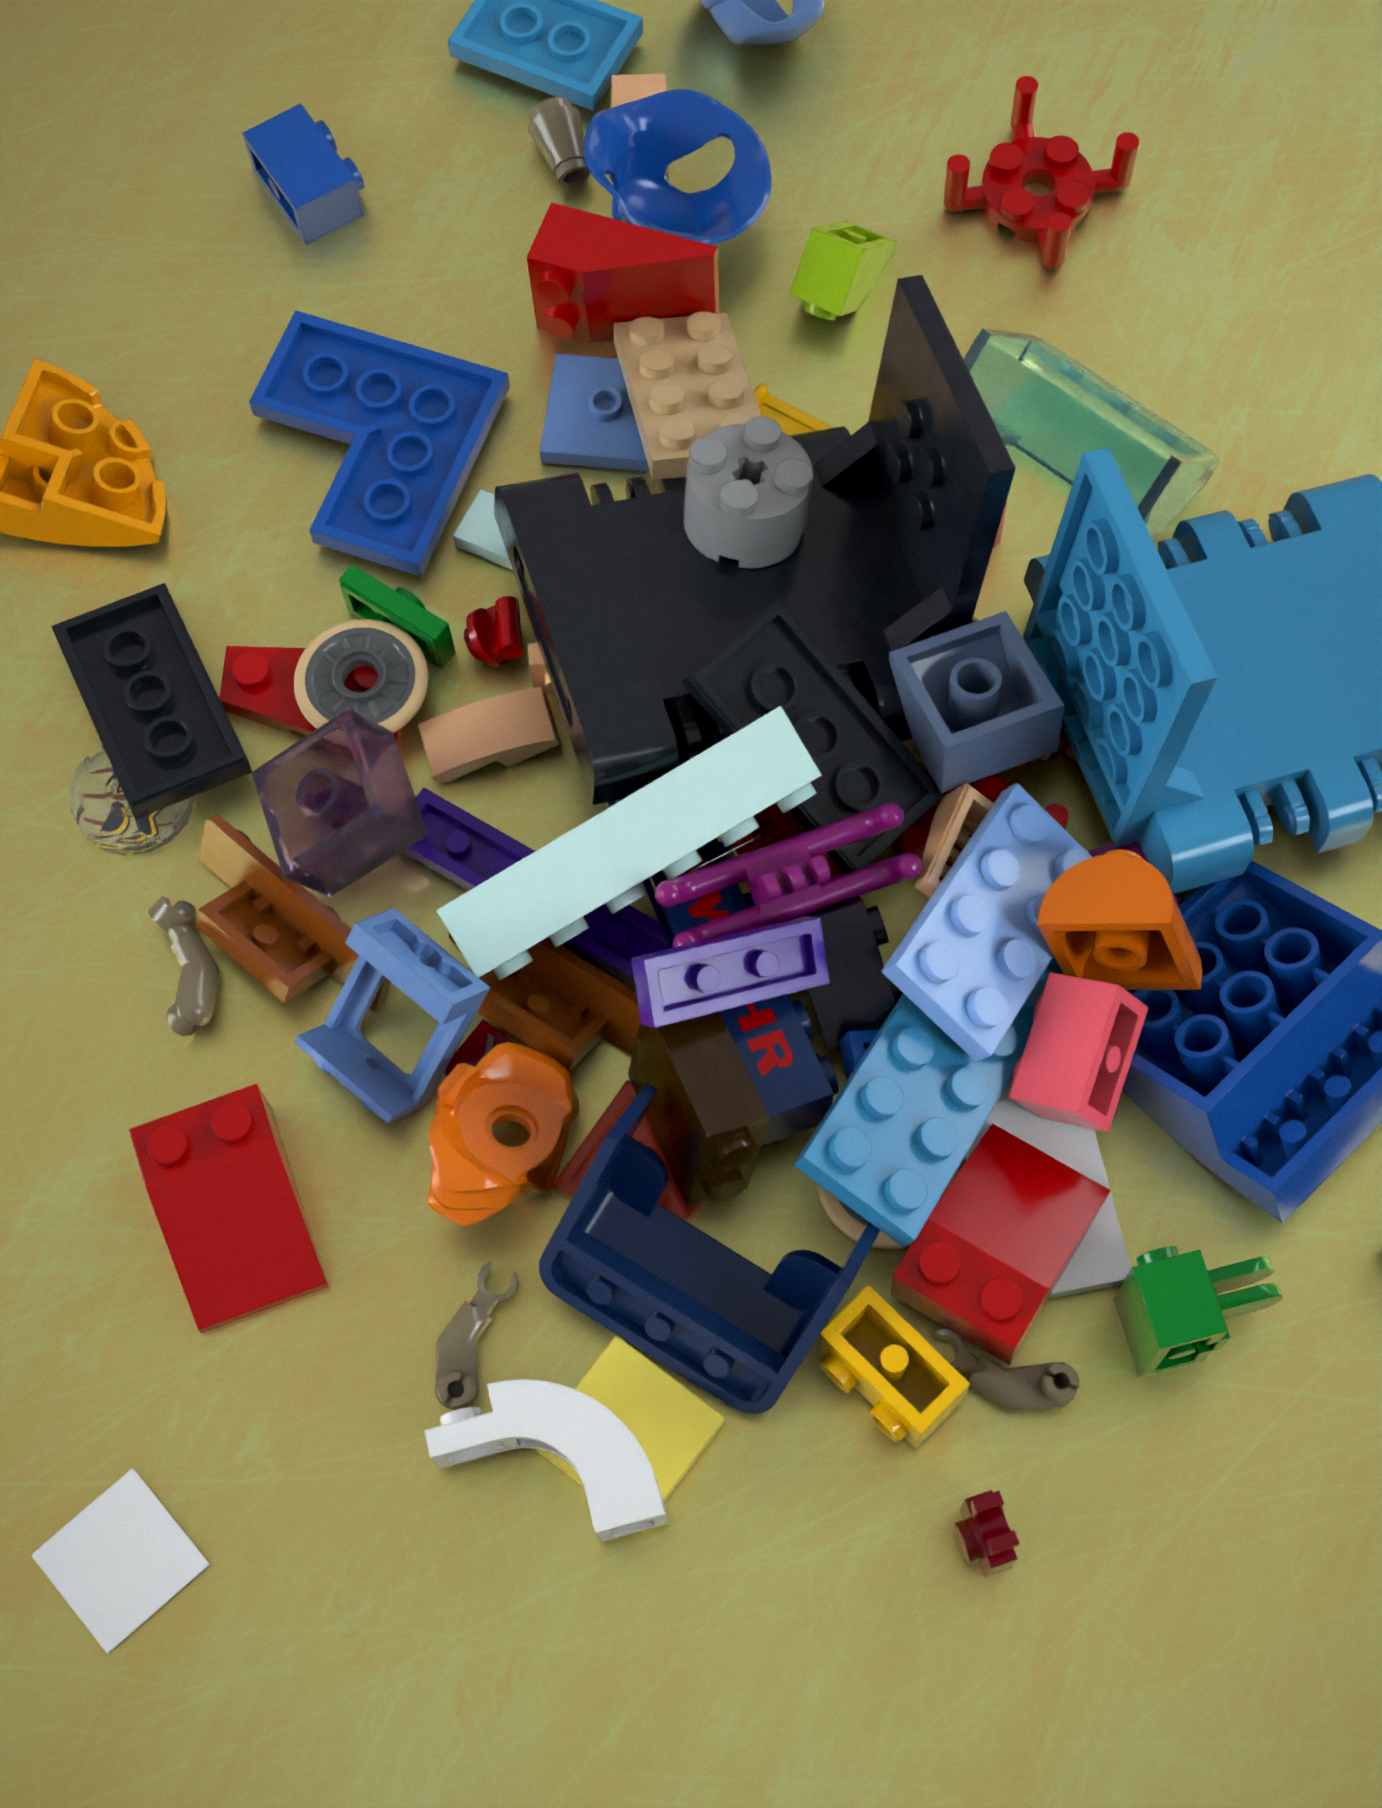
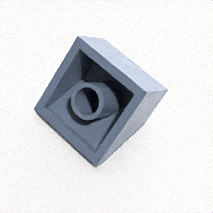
[889,611,1064,793]

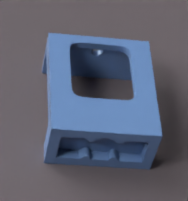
[294,908,490,1124]

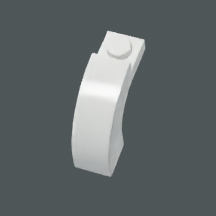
[424,1379,669,1542]

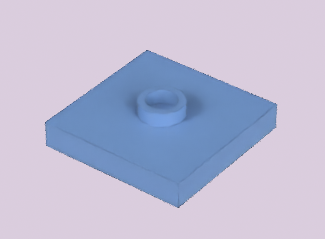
[540,353,648,472]

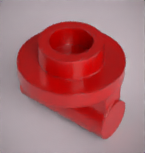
[464,596,523,667]

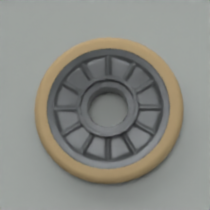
[294,619,429,742]

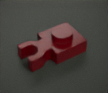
[954,1490,1019,1577]

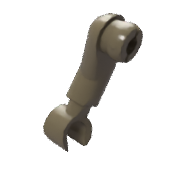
[148,897,220,1036]
[435,1262,519,1410]
[931,1328,1080,1410]

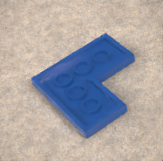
[249,310,510,577]

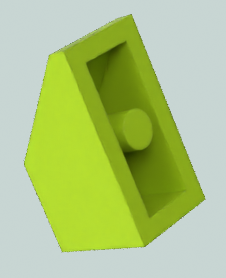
[789,220,898,320]

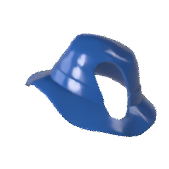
[583,89,772,245]

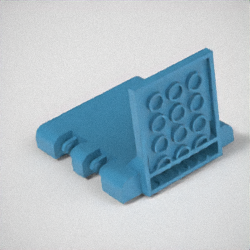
[1023,447,1382,894]

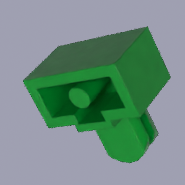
[1114,1246,1283,1377]

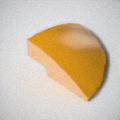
[0,358,166,547]

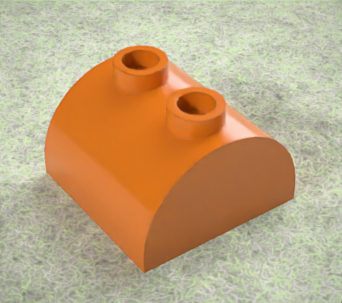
[1037,849,1202,990]

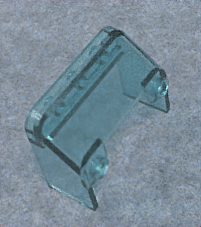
[963,328,1221,542]

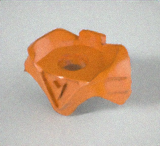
[427,1042,579,1226]

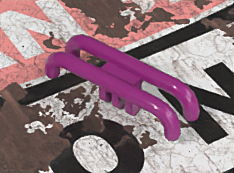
[655,802,922,948]

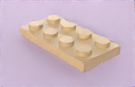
[614,312,762,481]

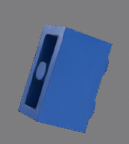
[242,103,364,245]

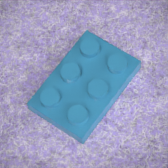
[448,0,643,111]

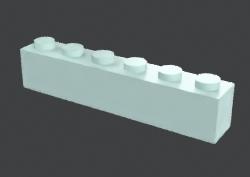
[436,706,822,981]

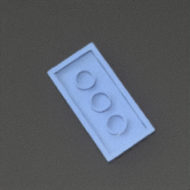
[881,783,1092,1062]

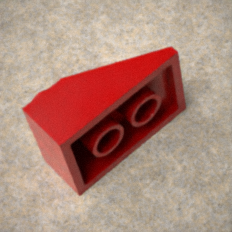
[526,202,720,343]
[129,1084,329,1333]
[891,1123,1111,1365]

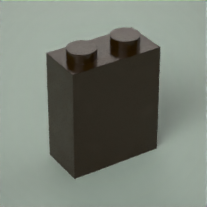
[628,1011,771,1206]

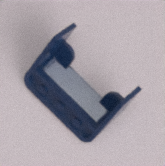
[539,1083,880,1414]

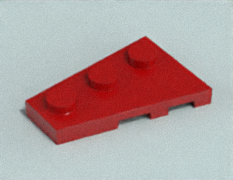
[219,646,403,771]

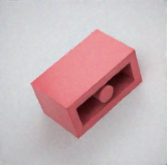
[1008,972,1149,1133]

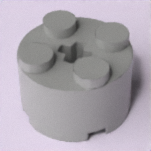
[683,416,813,569]

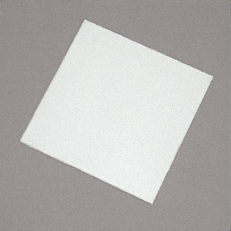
[31,1468,210,1654]

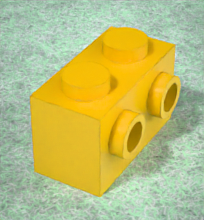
[818,1284,970,1448]

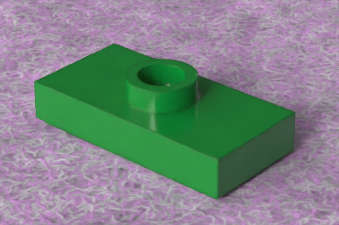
[338,564,456,668]

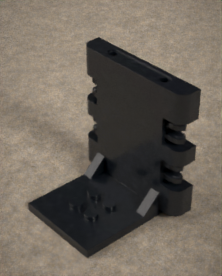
[494,275,1016,805]

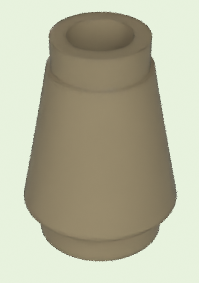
[528,97,590,187]

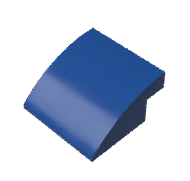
[1122,860,1382,1224]

